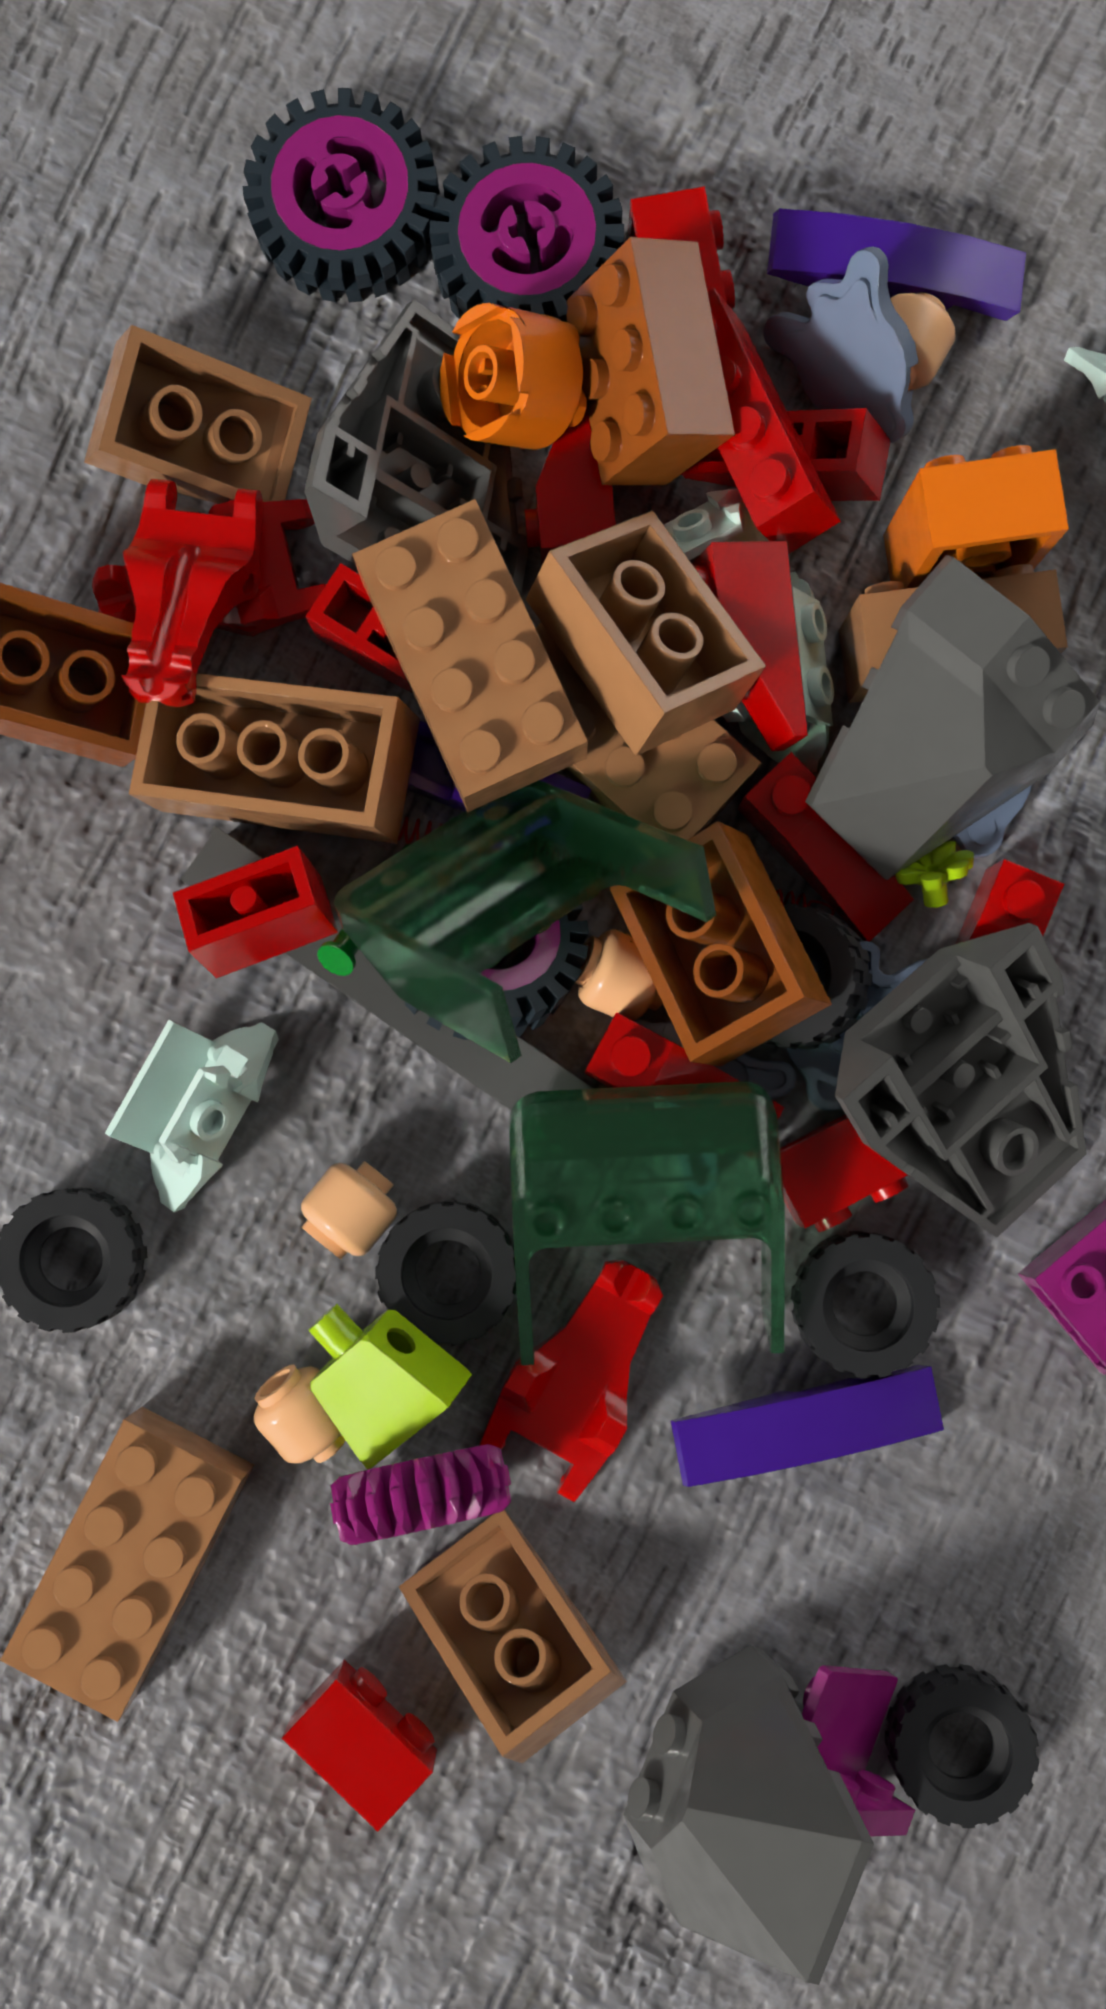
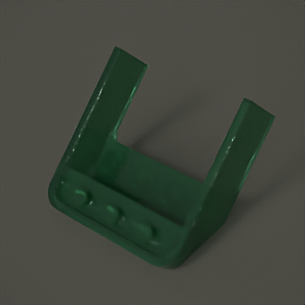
[334,780,717,1063]
[509,1082,785,1365]

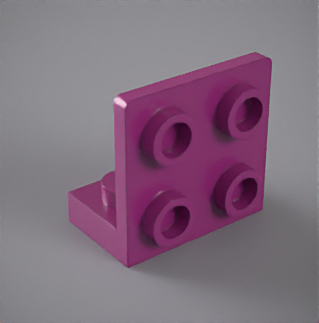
[801,1665,916,1837]

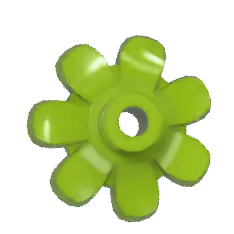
[895,841,974,908]

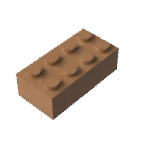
[352,499,588,812]
[535,622,761,858]
[129,673,420,844]
[0,1407,255,1722]

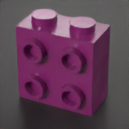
[1018,1199,1106,1375]

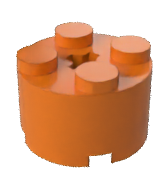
[439,303,587,450]

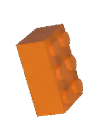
[883,445,1069,589]

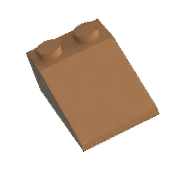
[84,325,312,504]
[399,1510,627,1764]

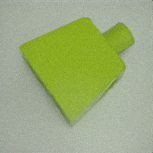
[308,1303,472,1470]

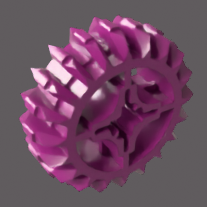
[330,1444,511,1545]

